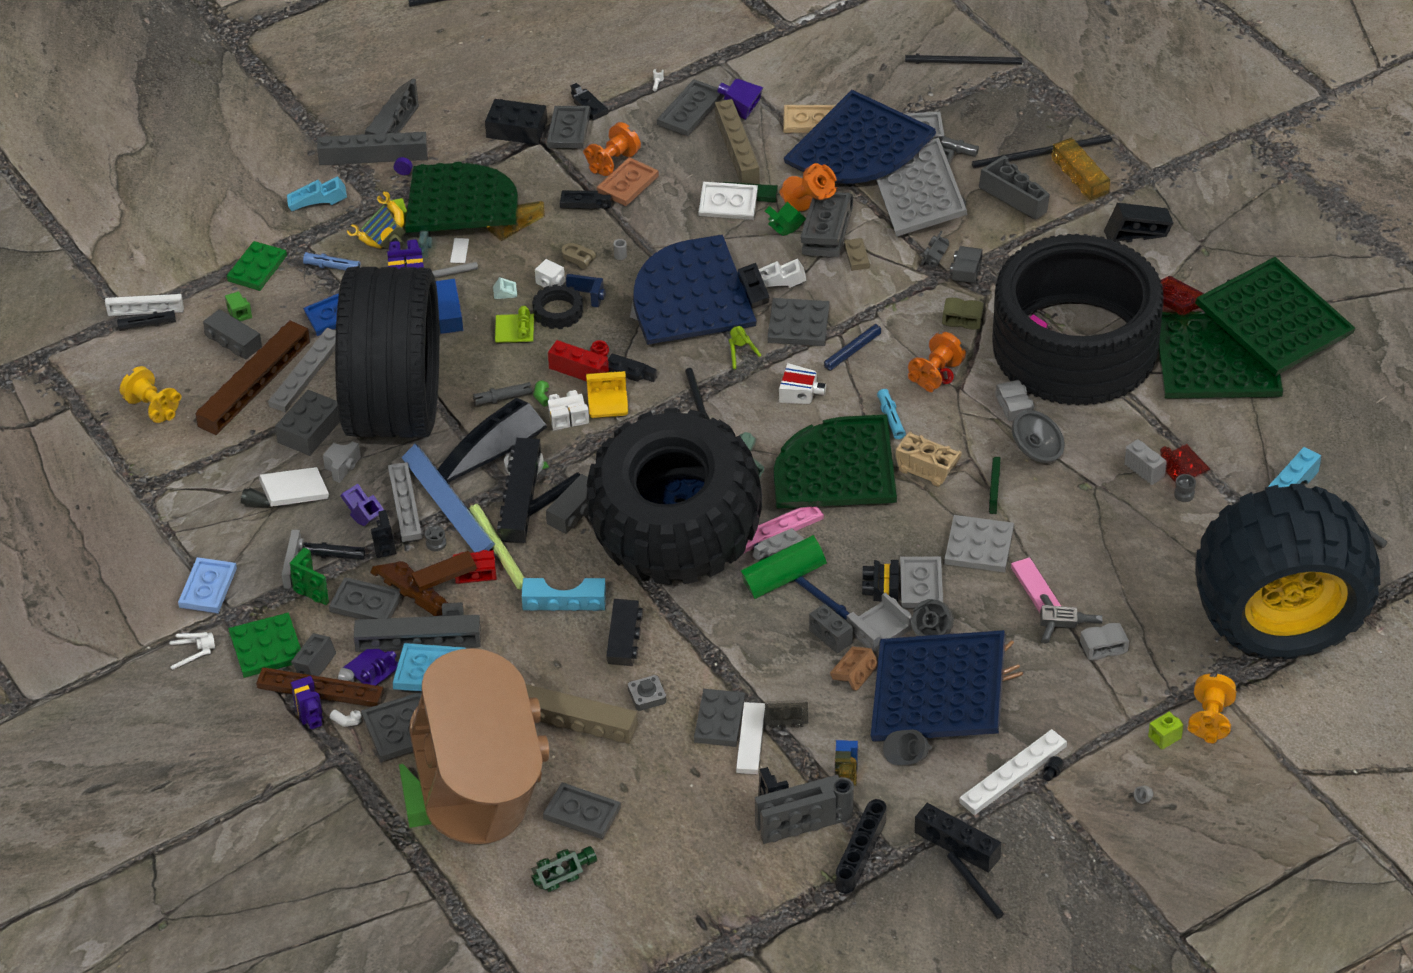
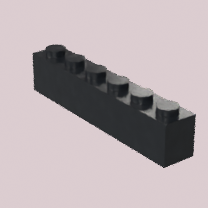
[497,437,541,543]

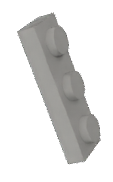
[282,530,304,589]

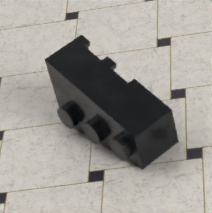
[1104,203,1174,243]
[606,599,643,666]

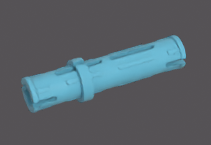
[877,389,906,439]

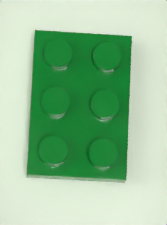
[227,241,287,291]

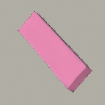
[1011,557,1061,613]

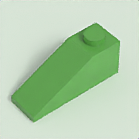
[399,764,432,828]

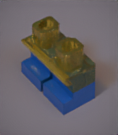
[835,740,858,786]

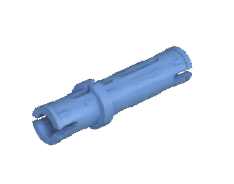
[303,252,361,271]

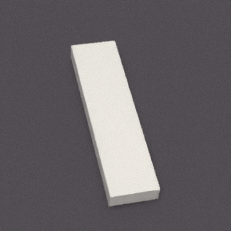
[105,294,184,316]
[736,702,765,774]

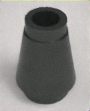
[241,487,270,508]

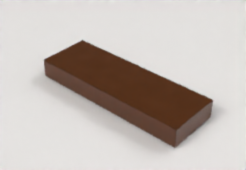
[411,551,477,592]

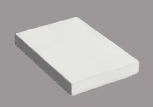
[698,182,758,220]
[259,467,329,506]

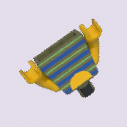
[347,192,406,249]

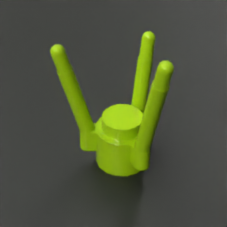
[728,326,761,369]

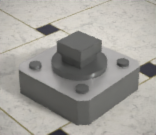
[628,675,666,711]

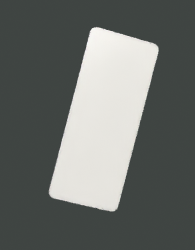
[450,238,469,263]

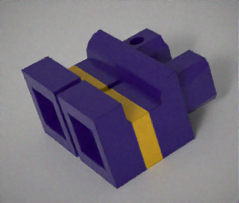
[387,239,424,269]
[291,676,323,729]

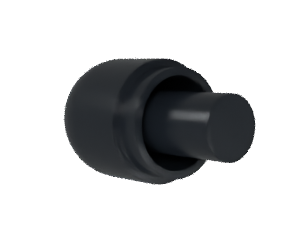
[1043,756,1064,781]

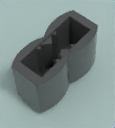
[950,246,983,283]

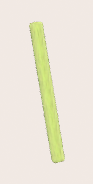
[469,504,525,590]

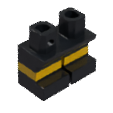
[862,560,899,602]

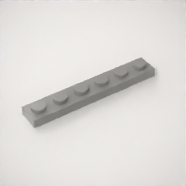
[268,328,336,412]

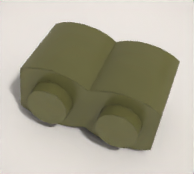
[942,297,984,330]

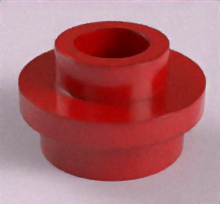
[590,340,609,356]

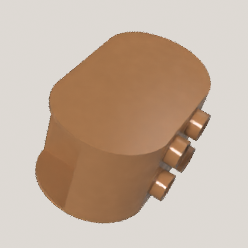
[409,648,549,844]

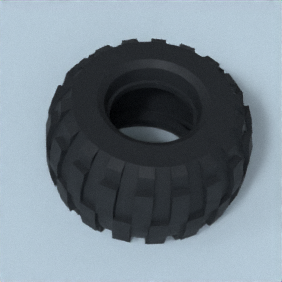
[586,408,762,585]

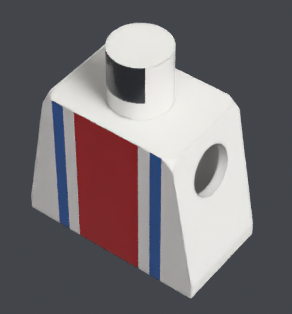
[779,363,826,404]

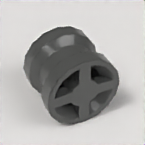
[425,526,446,551]

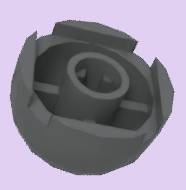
[911,599,954,636]

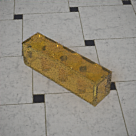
[1051,137,1110,201]

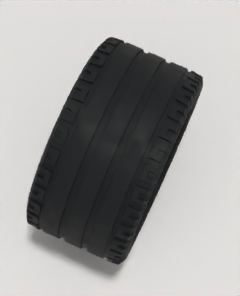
[992,234,1164,405]
[335,266,440,438]

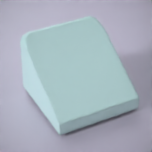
[493,277,517,299]

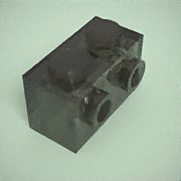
[764,700,808,728]

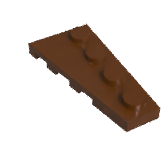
[370,561,448,616]

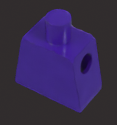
[717,79,763,120]

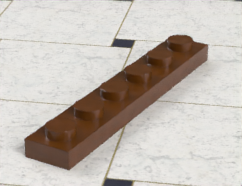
[256,667,384,707]

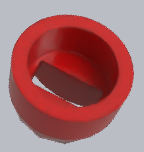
[939,368,954,384]

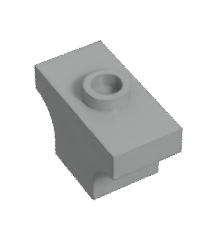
[323,441,361,483]

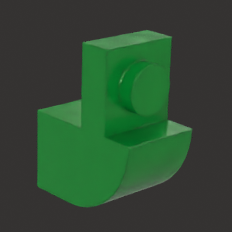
[765,202,806,236]

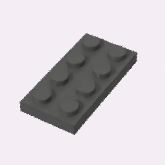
[657,79,724,136]

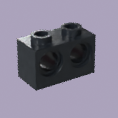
[737,263,770,309]

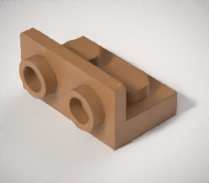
[830,646,878,691]

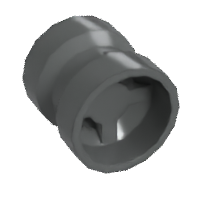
[1174,474,1196,502]

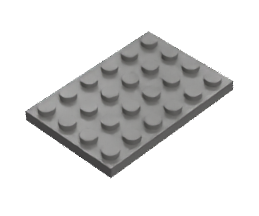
[876,138,968,237]

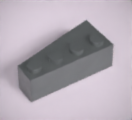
[979,155,1050,220]

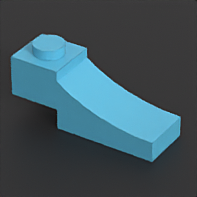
[287,176,347,211]

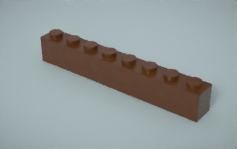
[195,320,310,435]

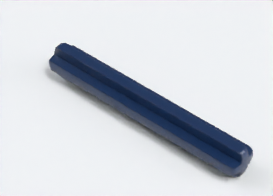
[824,324,881,370]

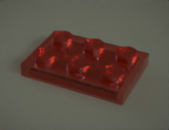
[1161,276,1204,315]

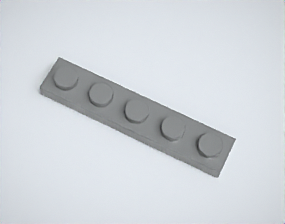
[388,462,422,542]

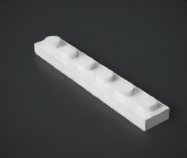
[959,729,1067,816]

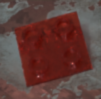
[1160,444,1210,483]

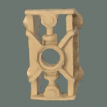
[895,432,962,487]

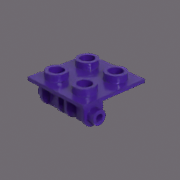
[343,649,398,686]

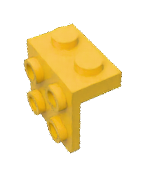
[586,371,628,418]

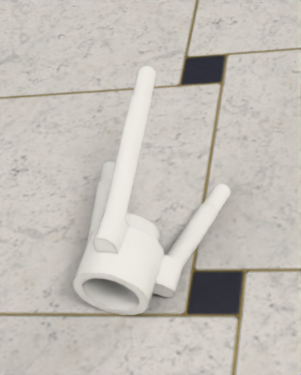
[169,632,215,669]

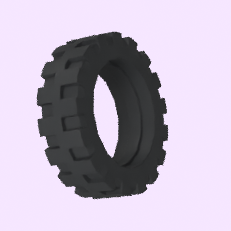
[532,284,583,329]

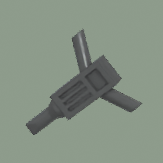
[1040,594,1103,643]

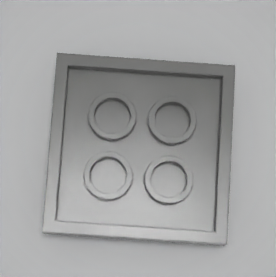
[944,515,1014,572]

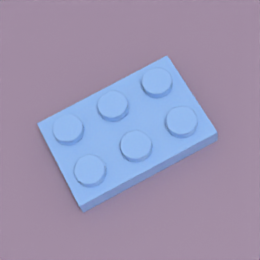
[178,557,237,613]

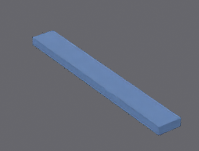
[401,444,495,552]

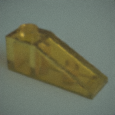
[488,201,545,241]

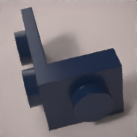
[566,274,605,307]

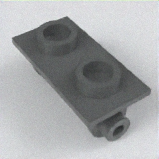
[921,231,949,267]

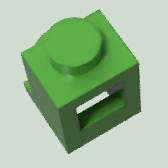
[225,291,252,322]

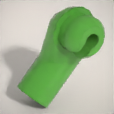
[533,380,549,407]

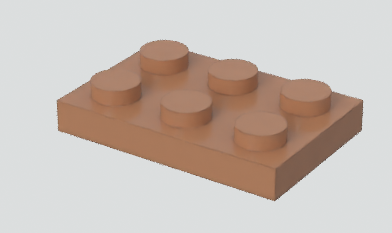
[597,157,659,206]

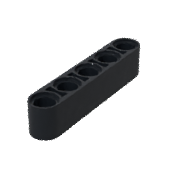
[836,799,887,894]

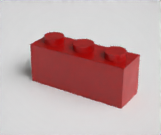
[548,340,609,381]

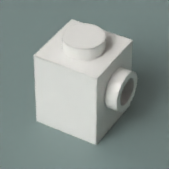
[535,259,565,288]

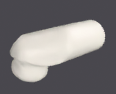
[330,710,362,727]

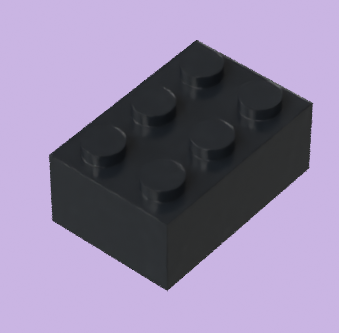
[485,99,548,145]

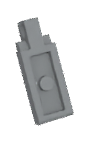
[753,528,804,560]

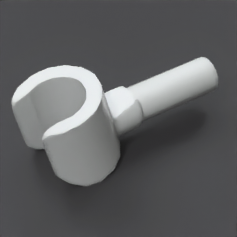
[652,69,664,91]

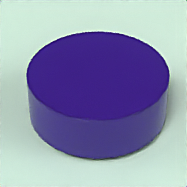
[393,157,413,175]

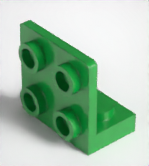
[289,548,329,605]

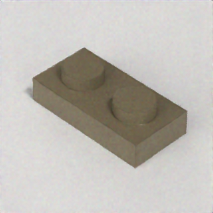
[844,238,870,271]

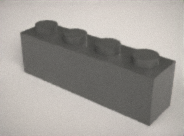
[365,78,419,135]

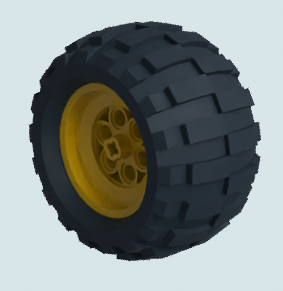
[1195,484,1381,660]

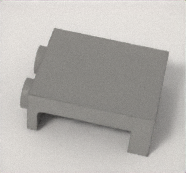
[847,593,912,653]

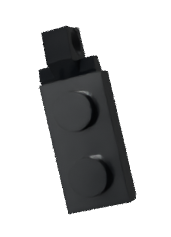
[570,83,608,120]
[560,190,612,209]
[608,353,657,382]

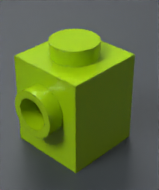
[1148,711,1183,750]

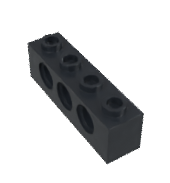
[914,803,1001,873]

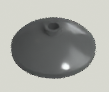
[1012,410,1065,463]

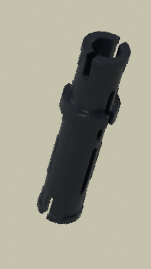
[117,310,176,331]
[303,542,365,560]

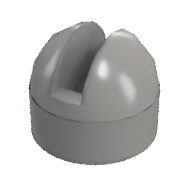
[338,668,354,682]
[1134,785,1153,804]

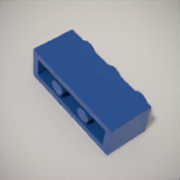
[436,279,463,334]

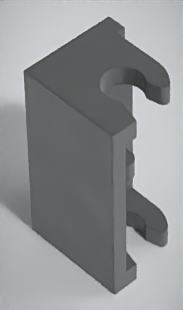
[291,633,336,676]

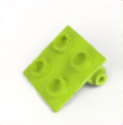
[495,306,534,343]

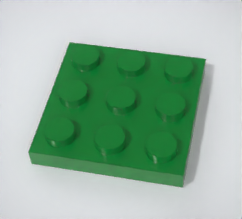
[228,612,301,678]

